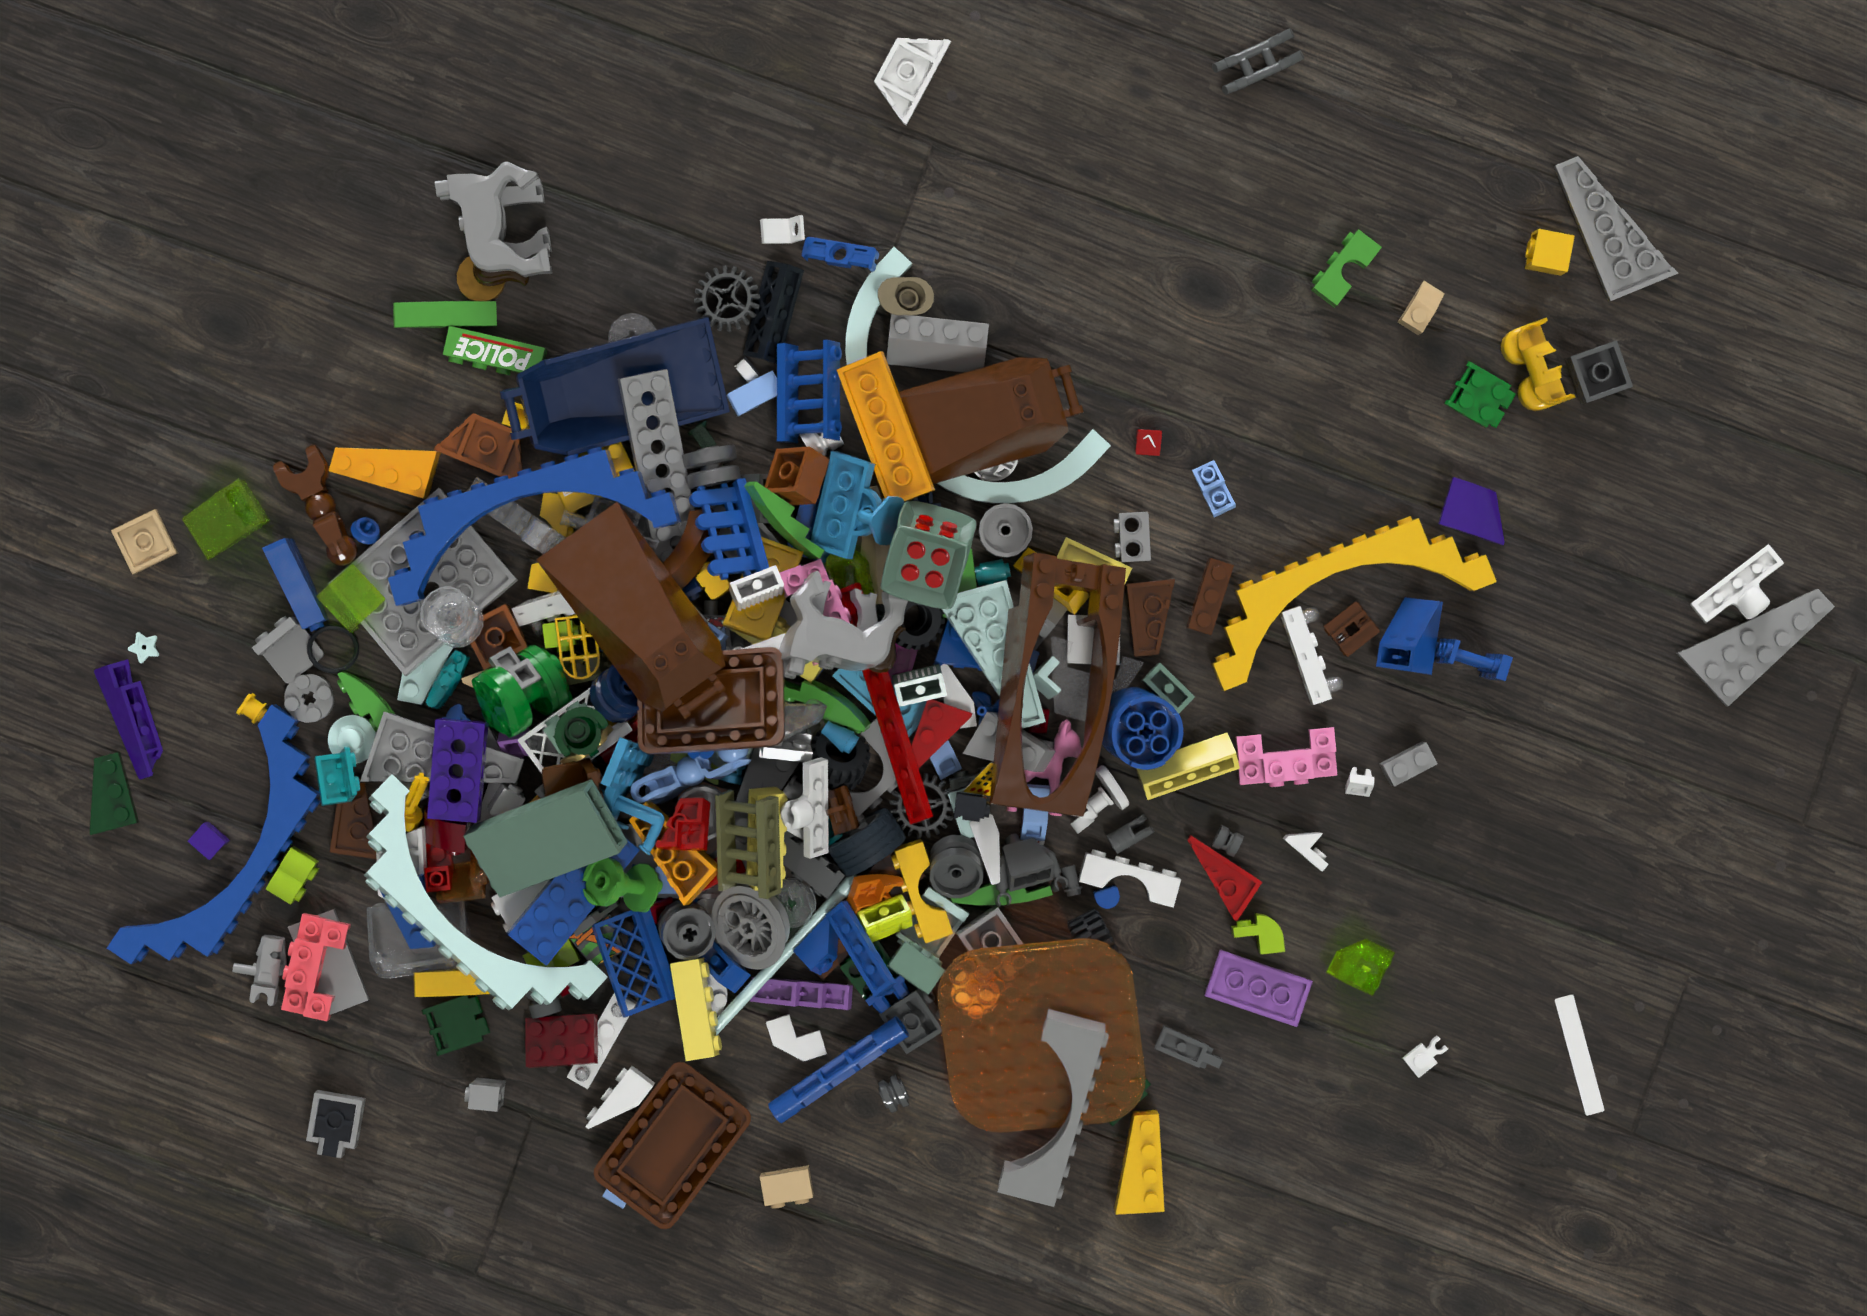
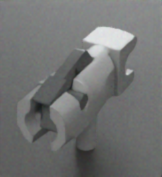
[232,935,288,1006]

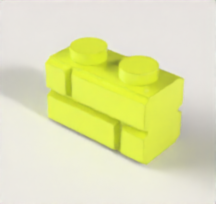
[857,894,913,943]

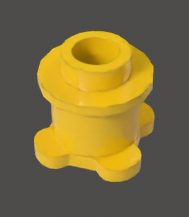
[236,693,268,724]

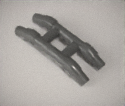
[1212,28,1304,95]

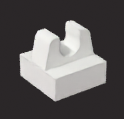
[1345,767,1374,797]

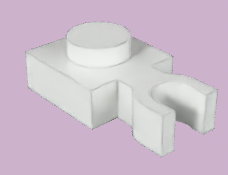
[1403,1036,1448,1078]

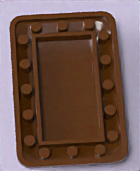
[637,647,785,754]
[594,1062,751,1229]

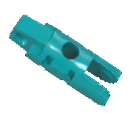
[426,650,470,709]

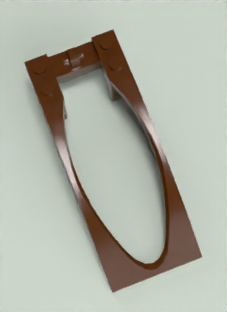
[989,553,1126,817]

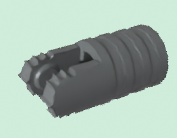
[1106,814,1155,854]

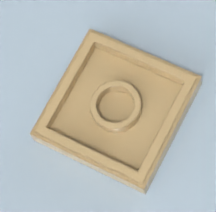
[111,509,178,574]

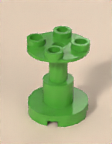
[583,857,663,913]

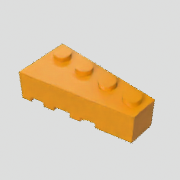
[329,448,441,499]
[629,802,718,906]

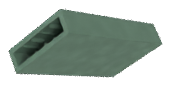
[463,779,628,898]

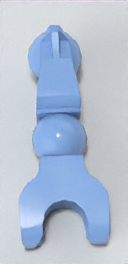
[631,749,751,805]

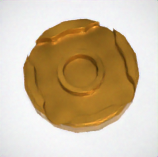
[457,256,506,301]

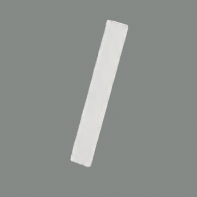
[1555,995,1604,1116]

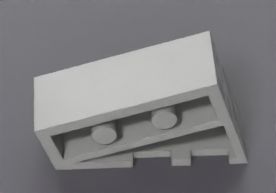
[963,712,1056,772]

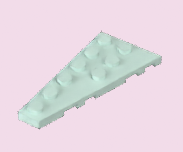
[942,580,1046,729]

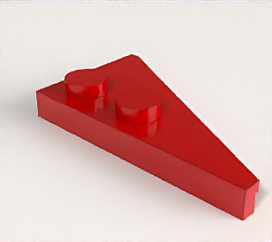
[912,699,973,769]

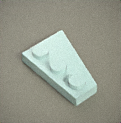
[397,636,460,705]

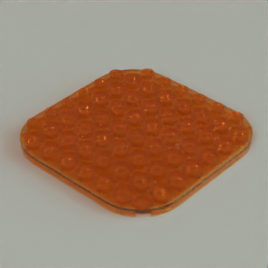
[937,938,1146,1132]

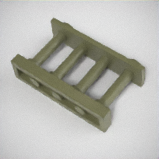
[715,790,781,899]

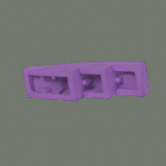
[750,977,853,1010]

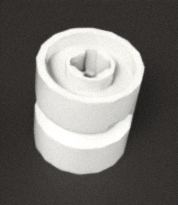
[799,420,844,456]

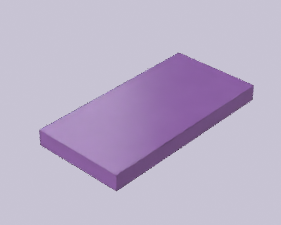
[1204,949,1313,1027]

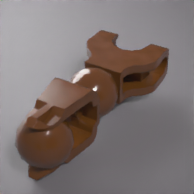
[273,444,357,566]

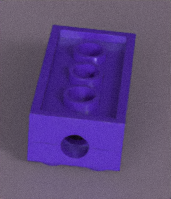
[427,718,489,823]

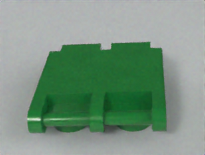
[1444,361,1516,428]

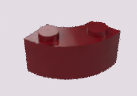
[423,806,469,855]

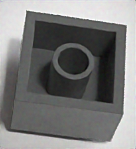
[1565,340,1633,405]

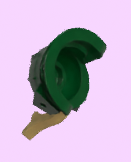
[553,707,614,764]

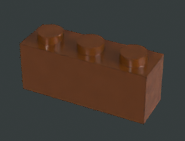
[1186,558,1234,635]

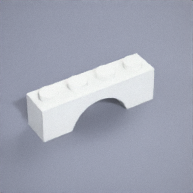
[1078,849,1181,908]

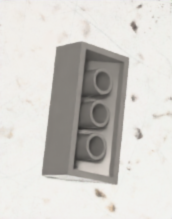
[887,314,989,373]

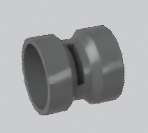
[1211,825,1244,857]

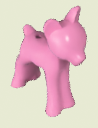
[1005,720,1082,816]

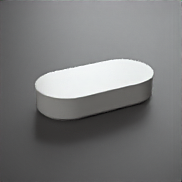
[1095,765,1129,810]

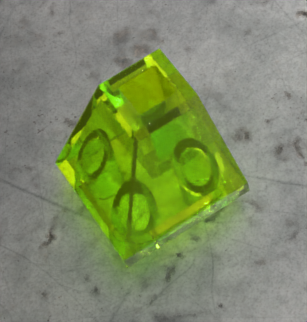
[1326,939,1395,996]

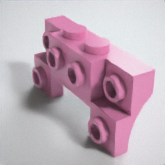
[780,559,851,666]
[1236,727,1337,787]

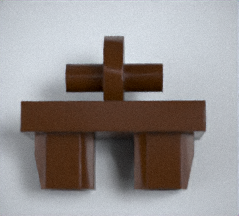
[825,786,859,835]

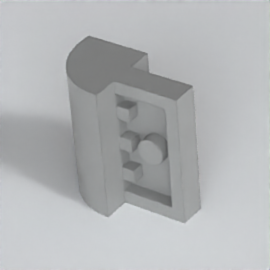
[758,722,813,762]

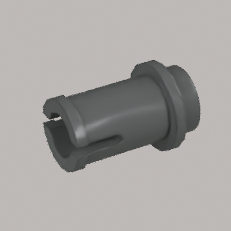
[1060,865,1083,897]

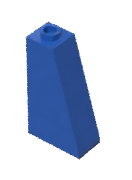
[262,538,329,632]

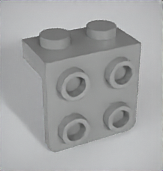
[252,616,324,683]

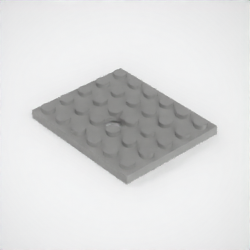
[328,488,518,676]

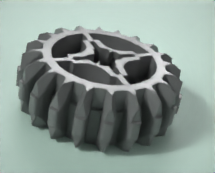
[694,265,760,332]
[890,773,953,839]

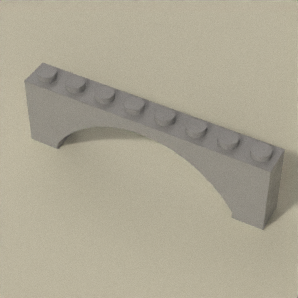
[997,1009,1109,1207]

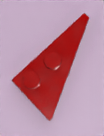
[1187,835,1262,921]

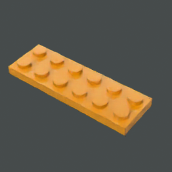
[837,351,935,502]

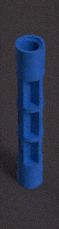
[768,1016,909,1123]

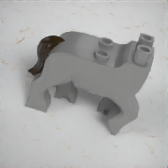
[435,162,552,286]
[779,571,908,679]

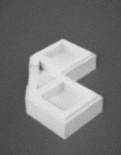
[766,1014,827,1061]

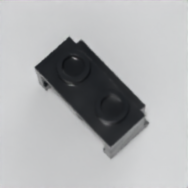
[953,792,991,822]

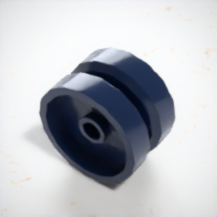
[590,664,645,723]

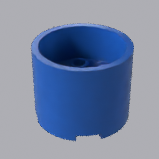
[1102,687,1183,770]

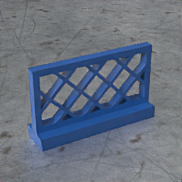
[592,910,676,1018]

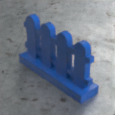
[689,478,769,580]

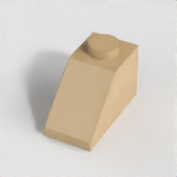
[1398,281,1445,335]

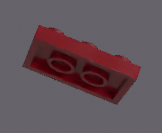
[525,1014,598,1068]

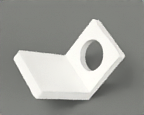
[760,215,805,244]

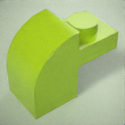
[1231,913,1285,954]

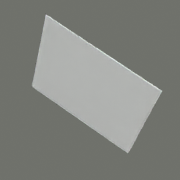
[1067,615,1120,665]

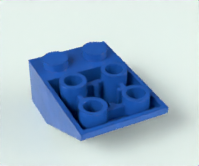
[1376,597,1443,675]

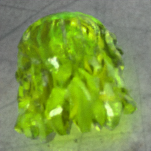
[825,551,874,595]

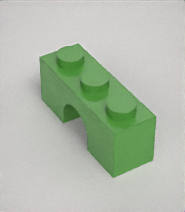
[1311,229,1382,308]

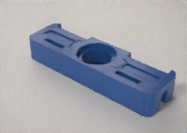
[802,237,879,272]

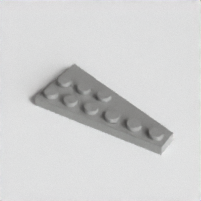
[1554,156,1678,302]
[1677,589,1835,706]
[360,711,525,783]

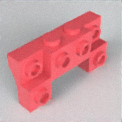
[281,913,351,1021]

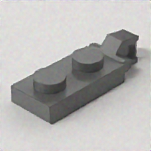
[1154,1026,1223,1069]

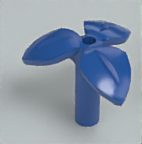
[972,691,1000,725]

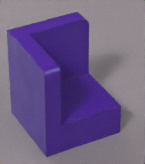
[187,821,230,860]

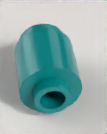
[974,559,1011,586]

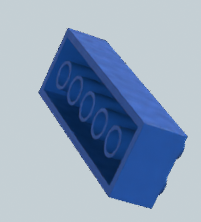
[506,840,640,966]

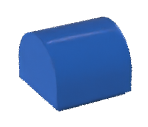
[1093,885,1120,909]

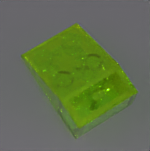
[182,479,270,560]

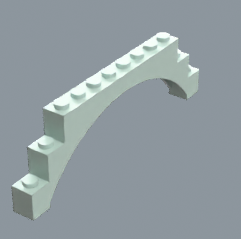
[364,774,608,1010]

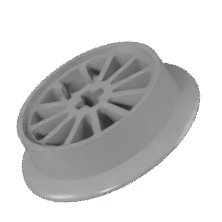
[711,886,790,970]

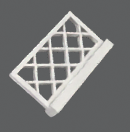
[518,688,633,773]

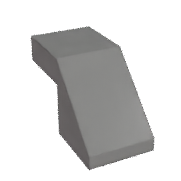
[488,647,541,690]

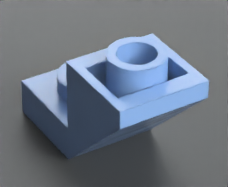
[915,729,962,780]
[1020,784,1050,841]

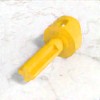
[404,773,429,832]

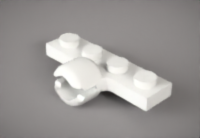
[1690,544,1784,624]
[780,757,829,859]

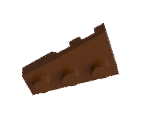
[1126,579,1175,657]

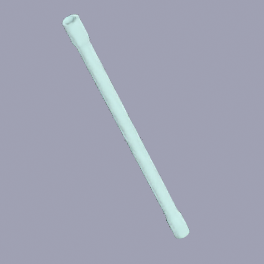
[715,875,856,1036]

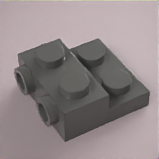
[879,988,950,1054]

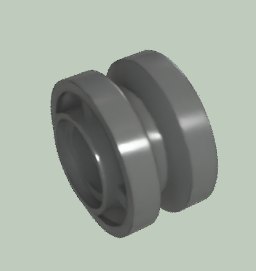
[878,1074,910,1113]

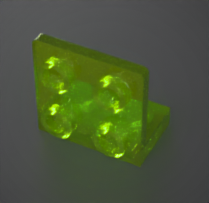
[316,564,385,634]

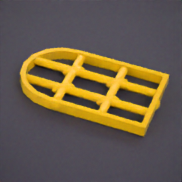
[554,615,600,679]

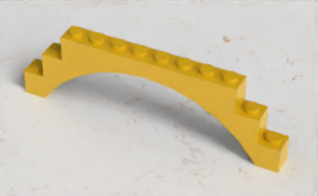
[1211,516,1497,691]

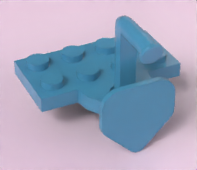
[810,451,904,559]
[601,737,665,855]

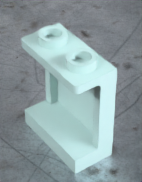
[896,885,969,959]

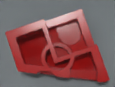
[656,798,711,851]

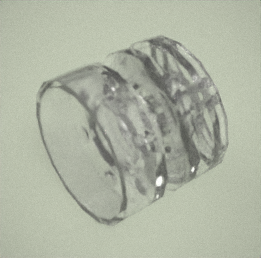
[420,586,483,648]

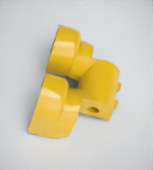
[1501,317,1576,411]

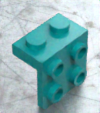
[314,747,360,806]

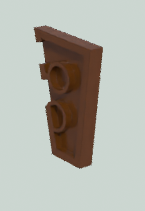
[330,782,377,859]

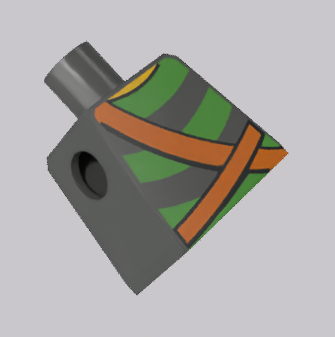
[570,912,625,970]

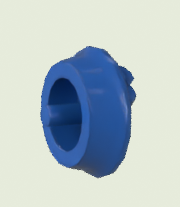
[351,517,380,544]

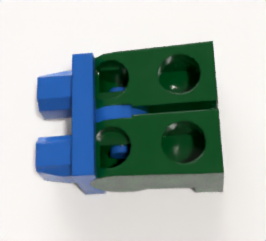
[840,940,909,1013]

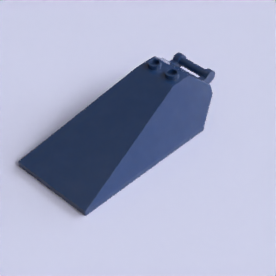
[500,317,730,456]

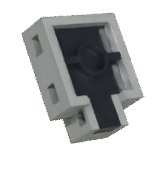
[306,1090,366,1158]

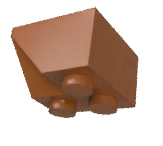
[764,447,830,505]
[462,604,528,670]

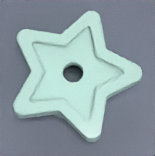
[128,632,159,664]

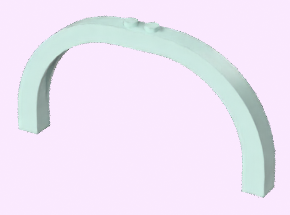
[845,247,1111,504]

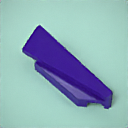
[94,659,163,779]

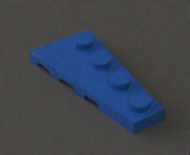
[933,620,1039,674]

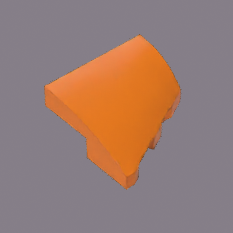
[846,874,904,916]

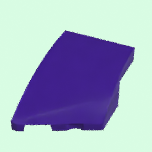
[1438,477,1505,545]

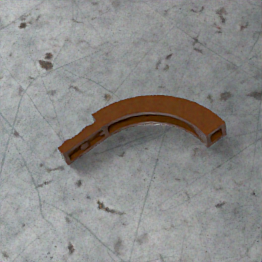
[663,508,720,589]

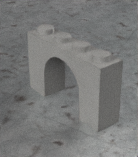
[828,718,898,822]

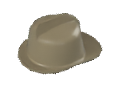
[878,277,934,315]

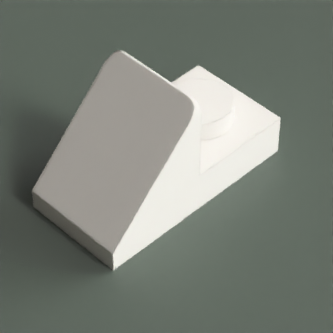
[1283,832,1329,872]

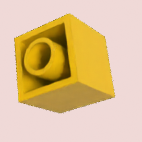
[1525,229,1575,276]

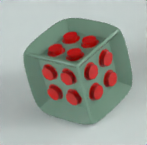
[880,501,977,609]

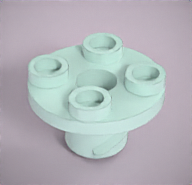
[328,715,377,764]

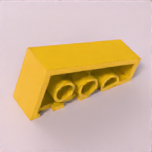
[1114,1110,1164,1215]

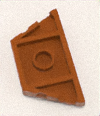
[434,413,523,479]

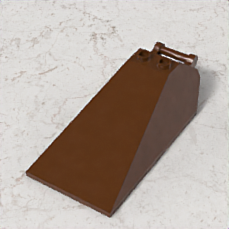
[868,357,1084,499]
[536,502,726,719]

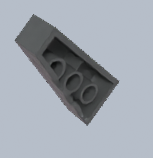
[735,748,799,845]
[783,831,845,899]

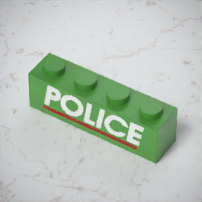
[443,326,548,376]

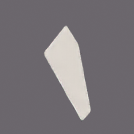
[970,815,1000,885]

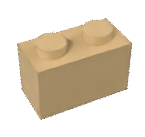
[760,1165,814,1208]

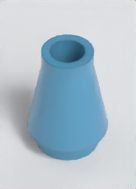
[821,721,859,754]

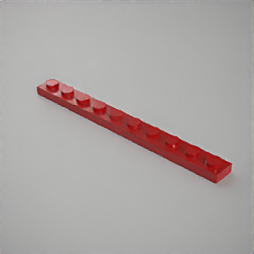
[840,582,933,825]

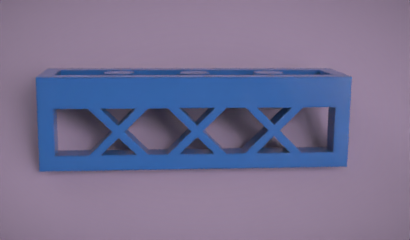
[826,901,896,997]

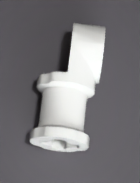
[1070,786,1114,834]

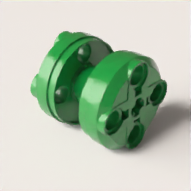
[472,645,573,738]

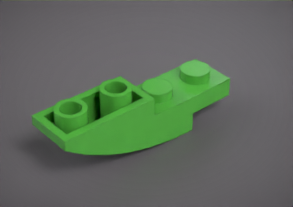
[337,671,396,732]
[784,680,871,733]

